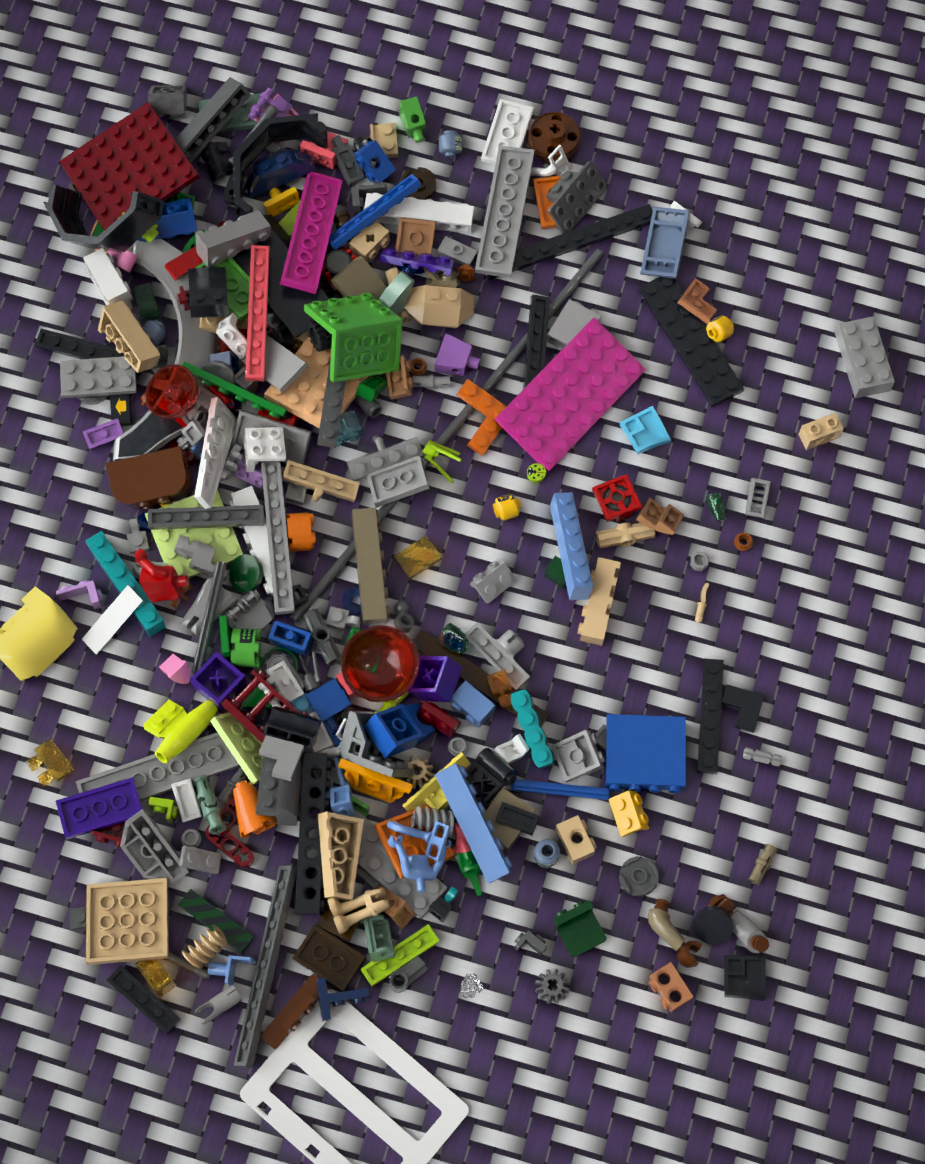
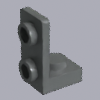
[351,183,387,215]

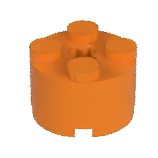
[285,513,316,552]

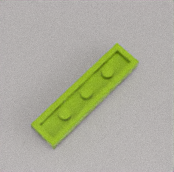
[361,924,440,987]

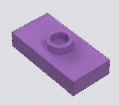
[83,418,124,450]

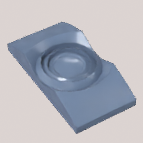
[640,207,690,279]

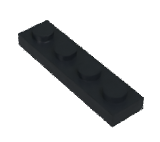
[106,965,181,1035]

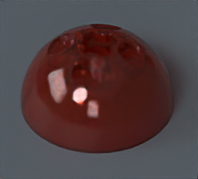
[145,364,199,419]

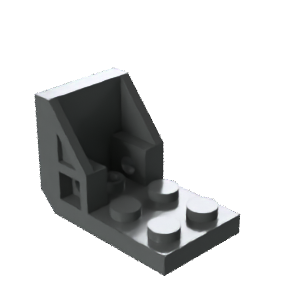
[339,711,415,777]

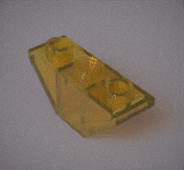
[135,959,177,998]

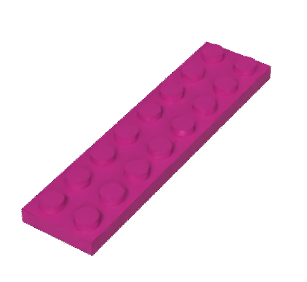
[280,172,343,294]

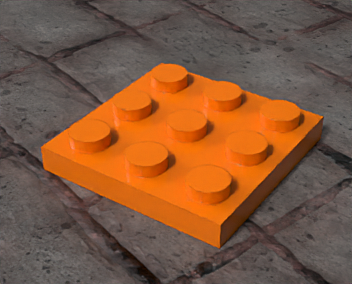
[374,804,455,879]

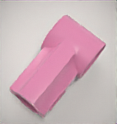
[107,250,138,273]

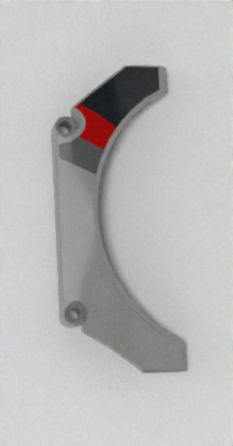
[113,239,218,461]

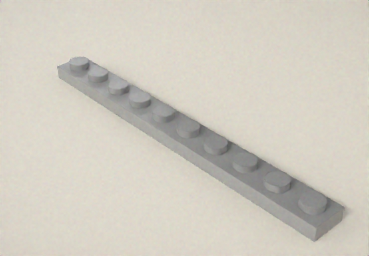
[261,461,294,615]

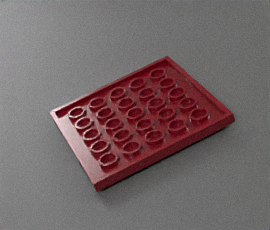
[59,102,200,231]

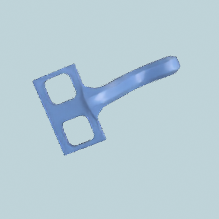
[387,820,451,862]

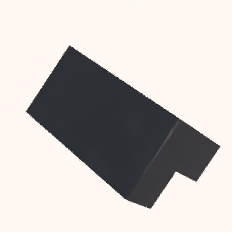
[263,706,322,749]

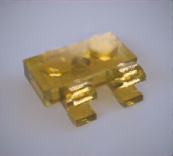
[26,738,74,787]

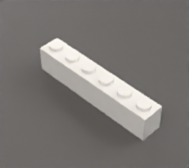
[364,193,474,234]
[229,486,293,596]

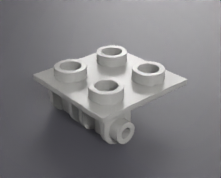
[223,590,273,630]

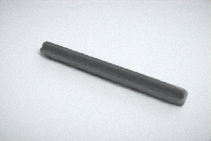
[191,561,227,674]

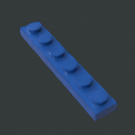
[328,174,422,250]

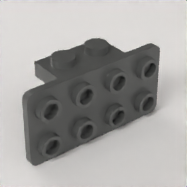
[546,161,607,234]

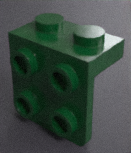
[553,900,606,958]

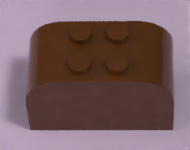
[105,446,192,510]

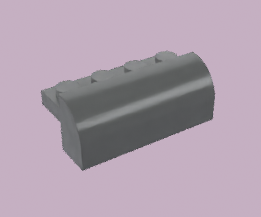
[256,751,304,826]

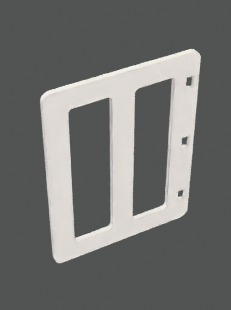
[240,990,469,1164]

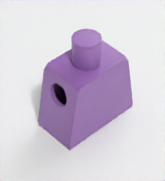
[435,334,480,376]

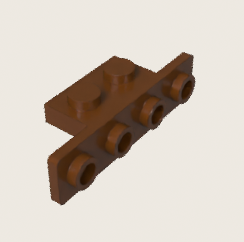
[260,974,328,1050]

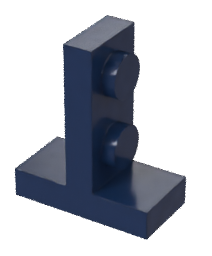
[316,978,369,1022]

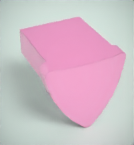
[159,654,190,684]

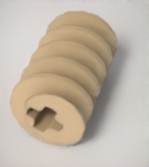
[182,925,228,969]

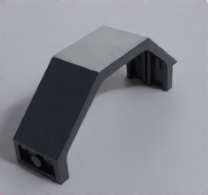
[233,113,328,220]
[43,184,164,252]

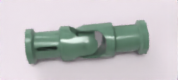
[192,775,227,835]

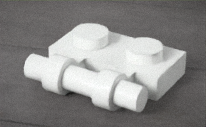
[258,660,304,708]

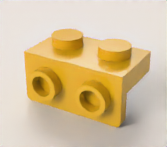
[609,791,649,837]

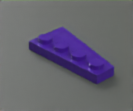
[380,248,455,276]

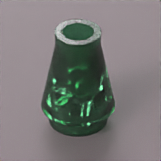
[705,492,726,521]

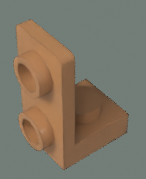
[373,885,415,929]

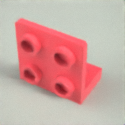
[300,131,348,170]

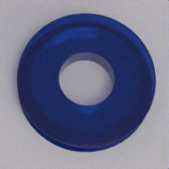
[398,263,425,274]
[342,586,362,614]

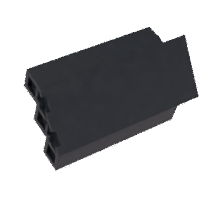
[232,214,335,337]

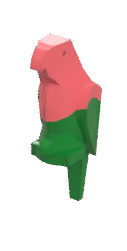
[452,822,482,896]

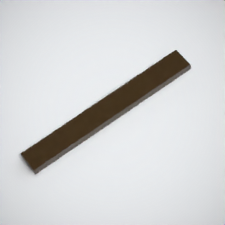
[414,630,550,728]

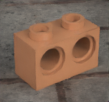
[648,962,694,1013]

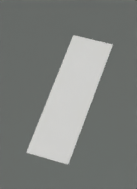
[82,585,143,654]

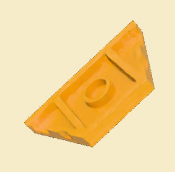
[338,758,413,803]

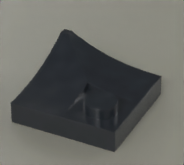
[724,955,765,1001]

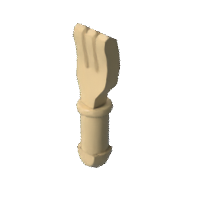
[695,583,709,623]

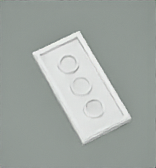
[481,99,534,165]

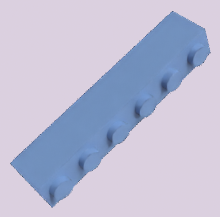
[550,493,593,600]
[435,764,513,883]

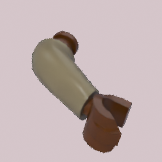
[648,899,702,968]

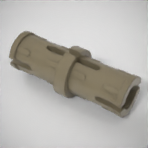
[748,844,778,885]

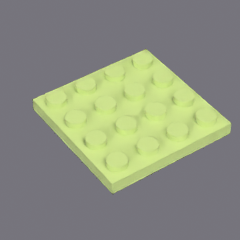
[145,490,243,578]

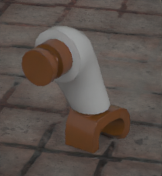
[708,894,769,953]

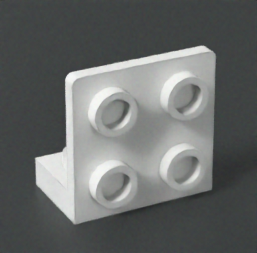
[243,427,286,472]

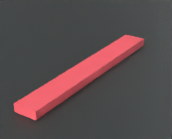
[245,245,270,382]

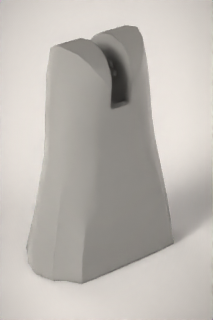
[181,578,237,636]

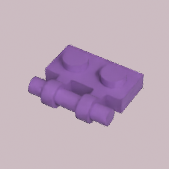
[248,88,292,120]

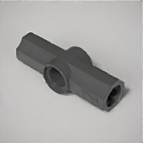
[303,608,342,666]

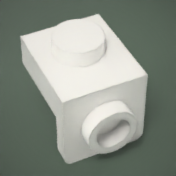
[494,734,529,764]

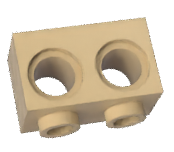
[798,413,844,450]

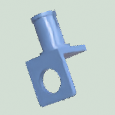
[208,955,256,986]

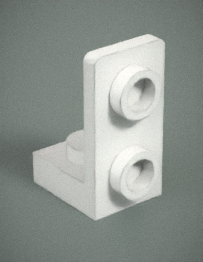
[216,313,247,359]

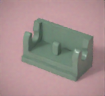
[363,915,395,962]

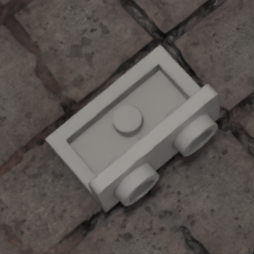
[470,561,517,603]

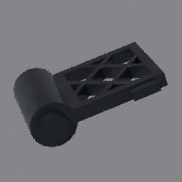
[466,748,517,810]

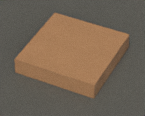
[396,218,436,255]

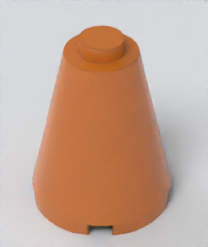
[233,780,277,838]

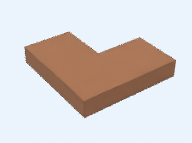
[677,278,717,324]

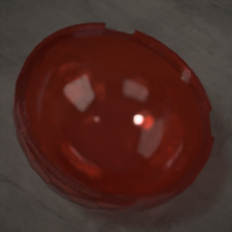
[341,625,419,703]

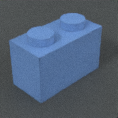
[450,680,495,728]

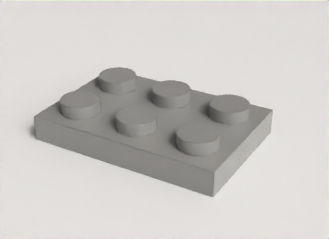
[367,456,429,508]

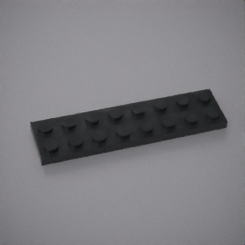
[638,277,744,407]

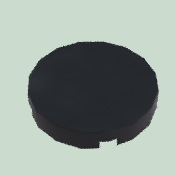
[693,906,734,945]

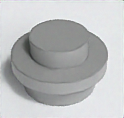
[448,737,468,757]
[181,829,201,848]

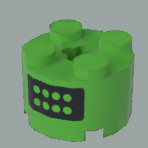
[231,628,262,668]

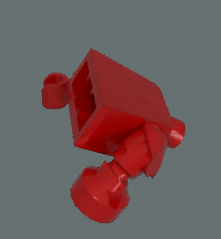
[134,549,189,603]

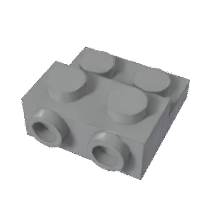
[551,730,606,782]

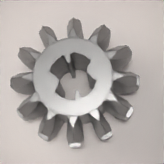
[535,969,570,1004]

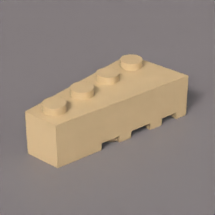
[98,300,160,373]
[577,557,621,646]
[318,812,364,901]

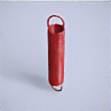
[205,385,234,409]

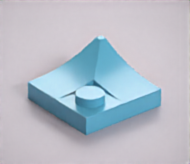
[620,406,671,455]

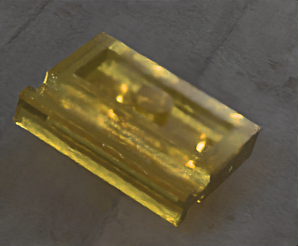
[395,536,442,579]

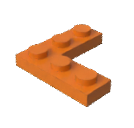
[456,379,507,456]

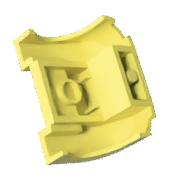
[0,587,78,681]

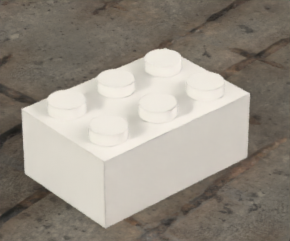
[83,248,133,309]

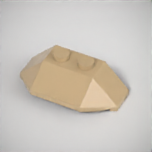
[403,285,474,328]

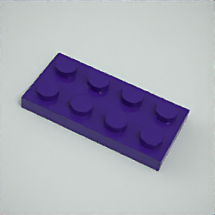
[56,777,142,840]

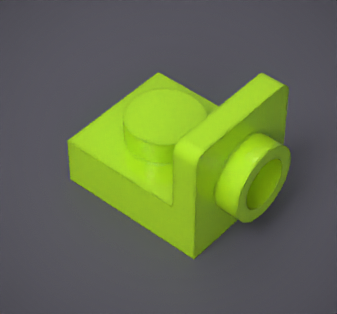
[148,797,178,823]

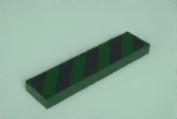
[178,889,254,954]

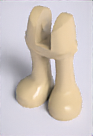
[328,888,390,935]

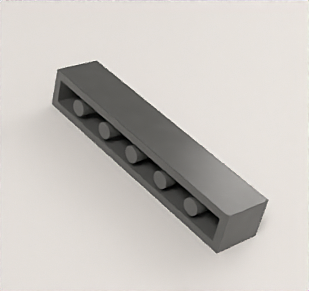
[175,77,251,163]

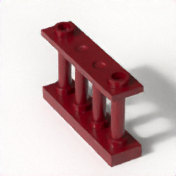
[221,669,311,743]

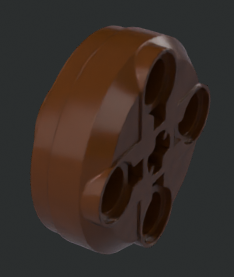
[528,112,580,165]

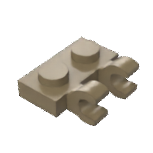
[426,269,457,288]

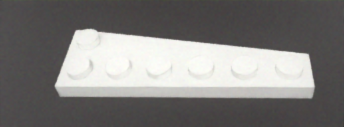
[194,397,237,509]

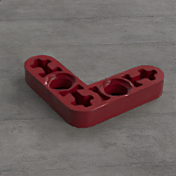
[205,797,254,868]

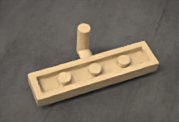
[282,460,360,502]

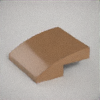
[636,497,684,535]

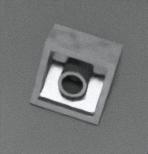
[148,86,187,117]

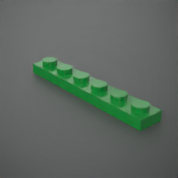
[181,361,288,419]

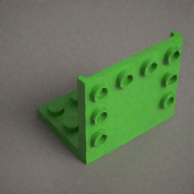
[304,293,403,382]

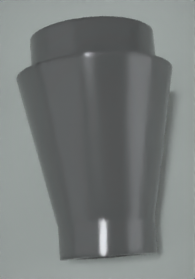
[355,395,382,418]

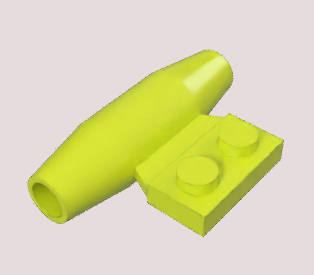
[143,700,218,763]

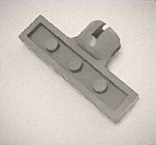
[464,622,531,691]

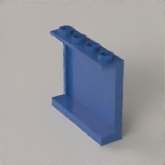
[605,714,686,793]

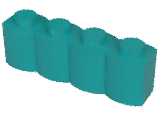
[511,689,555,769]

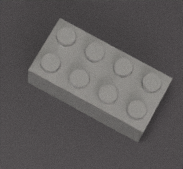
[835,316,895,398]

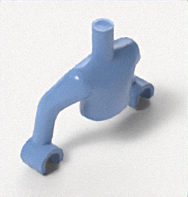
[388,834,451,893]

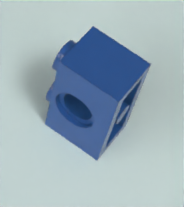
[354,140,396,183]
[268,621,313,657]

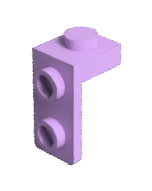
[56,580,103,610]

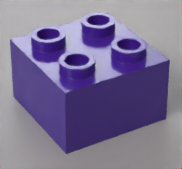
[190,651,247,711]
[408,656,462,702]

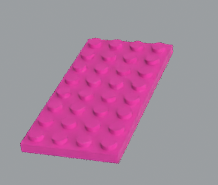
[494,317,646,472]

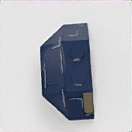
[246,147,316,199]

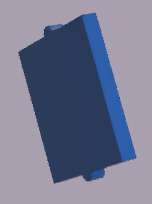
[305,678,352,723]

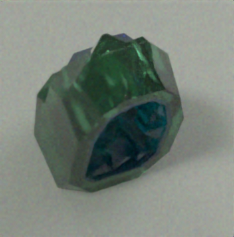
[438,623,469,653]

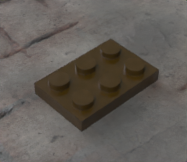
[292,924,366,992]

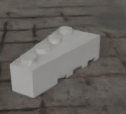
[196,210,271,268]

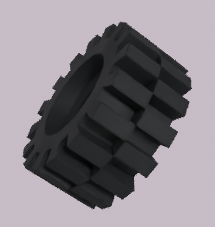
[306,319,332,352]

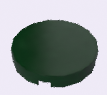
[229,554,263,593]

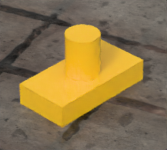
[263,187,300,217]

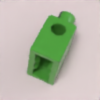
[399,96,426,143]

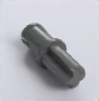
[217,767,247,805]

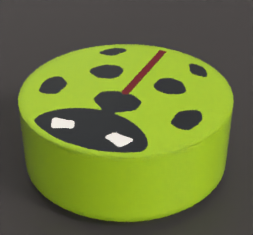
[527,463,546,483]

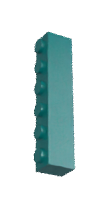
[86,531,166,637]

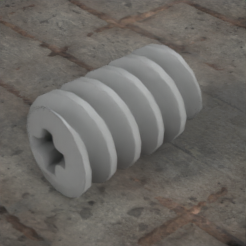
[411,806,454,836]

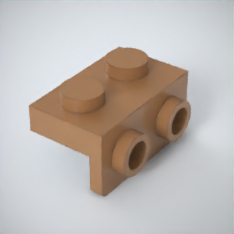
[386,355,414,400]

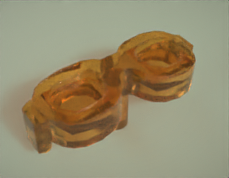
[171,583,195,609]

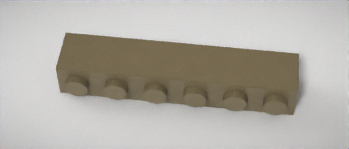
[352,508,390,625]

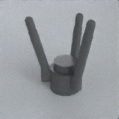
[281,651,322,692]

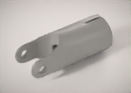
[195,985,242,1025]

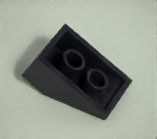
[188,267,228,318]

